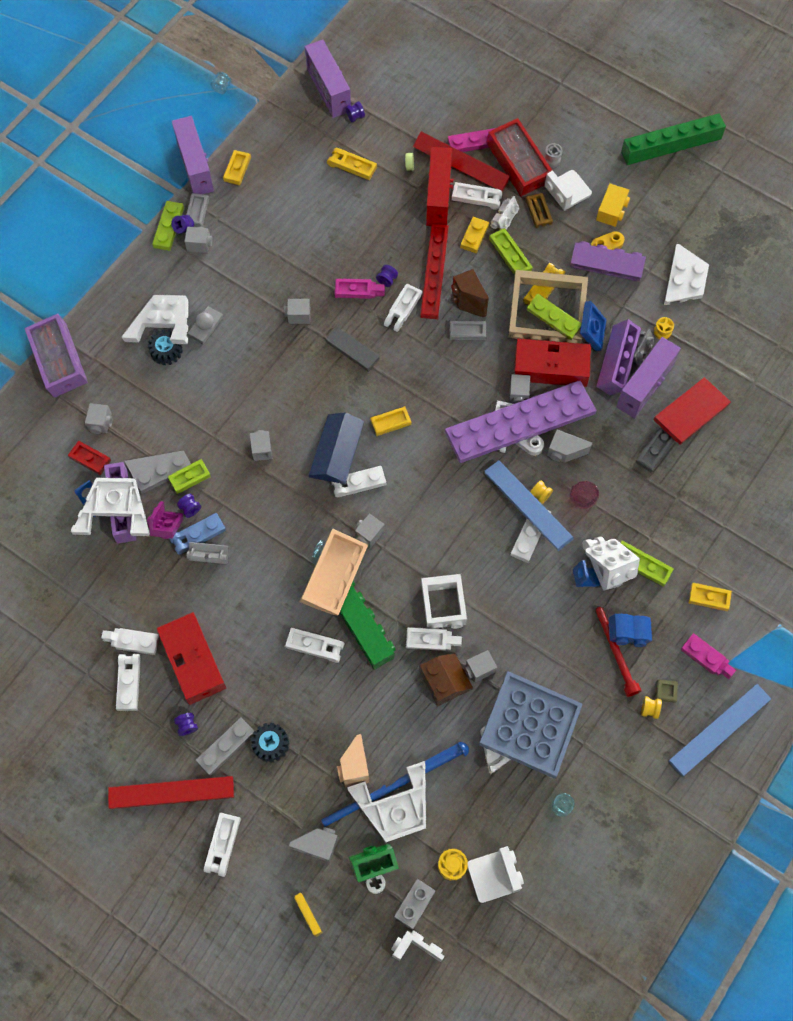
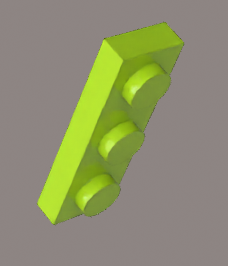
[152,201,184,251]
[489,228,533,275]
[527,294,582,340]
[621,541,674,587]

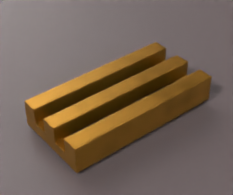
[526,193,553,228]

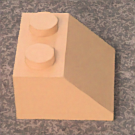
[337,734,369,788]

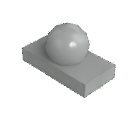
[188,306,223,344]

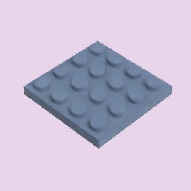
[478,671,582,779]

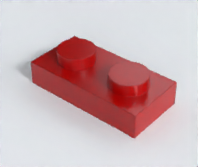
[68,440,111,475]

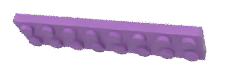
[445,381,597,463]

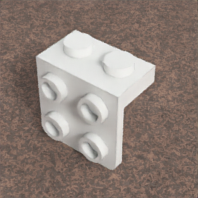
[545,170,592,211]
[585,539,640,589]
[468,846,524,903]
[391,930,444,962]

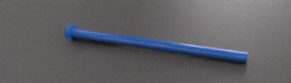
[321,742,469,827]

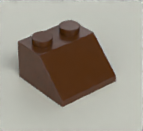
[450,269,489,317]
[419,653,473,707]

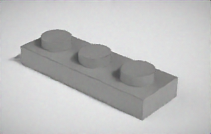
[196,717,254,776]

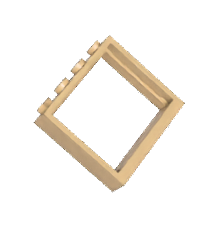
[508,270,588,343]

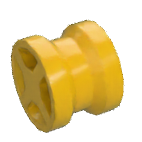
[654,317,674,339]
[530,480,553,504]
[641,696,662,719]

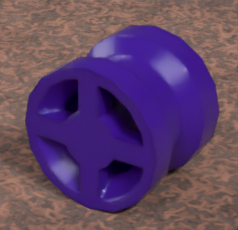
[346,101,365,123]
[171,215,194,233]
[376,264,398,287]
[177,494,201,518]
[174,713,198,736]

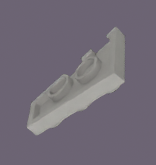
[125,451,191,494]

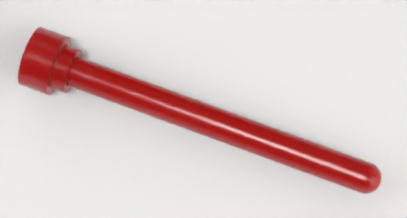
[596,607,642,697]

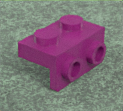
[147,501,183,539]

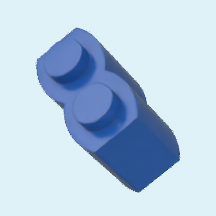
[609,614,652,647]

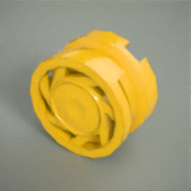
[438,849,468,881]

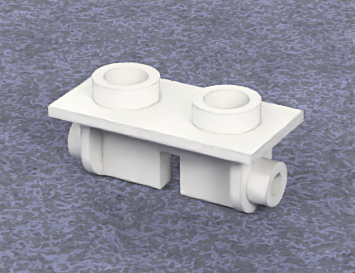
[491,196,519,230]

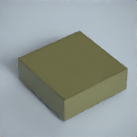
[655,679,678,703]

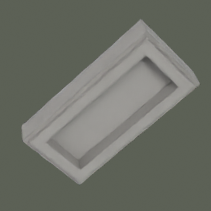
[186,193,209,227]
[450,321,486,340]

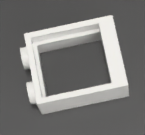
[421,574,467,629]

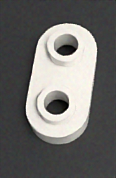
[515,435,544,456]

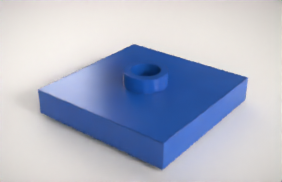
[580,301,606,351]

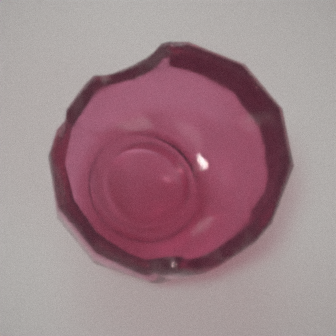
[569,481,599,509]

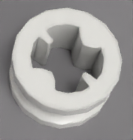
[366,875,385,894]

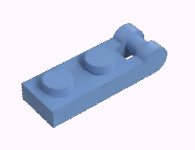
[169,513,226,555]

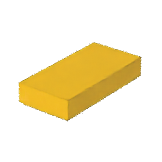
[370,407,412,436]
[294,893,322,937]

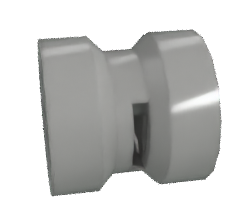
[544,143,563,168]

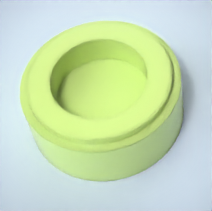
[405,153,414,171]

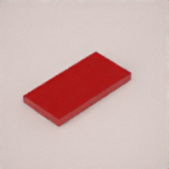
[653,377,731,445]

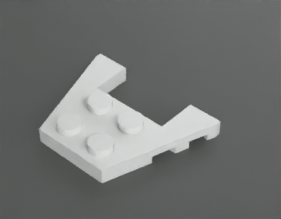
[122,295,188,344]
[71,478,150,536]
[347,761,426,842]

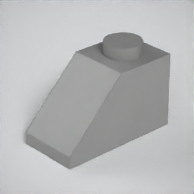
[547,429,592,463]
[289,827,338,863]

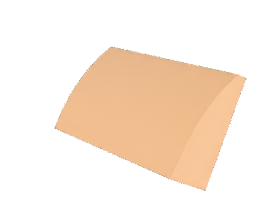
[300,529,368,616]

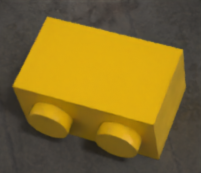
[596,184,630,227]

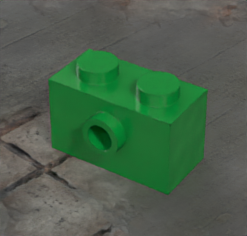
[348,844,399,883]

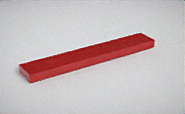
[413,131,510,192]
[420,224,449,320]
[108,776,234,809]

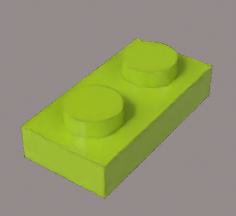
[168,459,211,494]

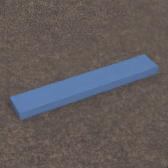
[484,460,573,551]
[668,684,771,777]

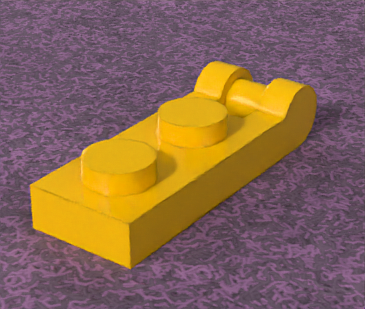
[327,148,377,181]
[523,263,565,305]

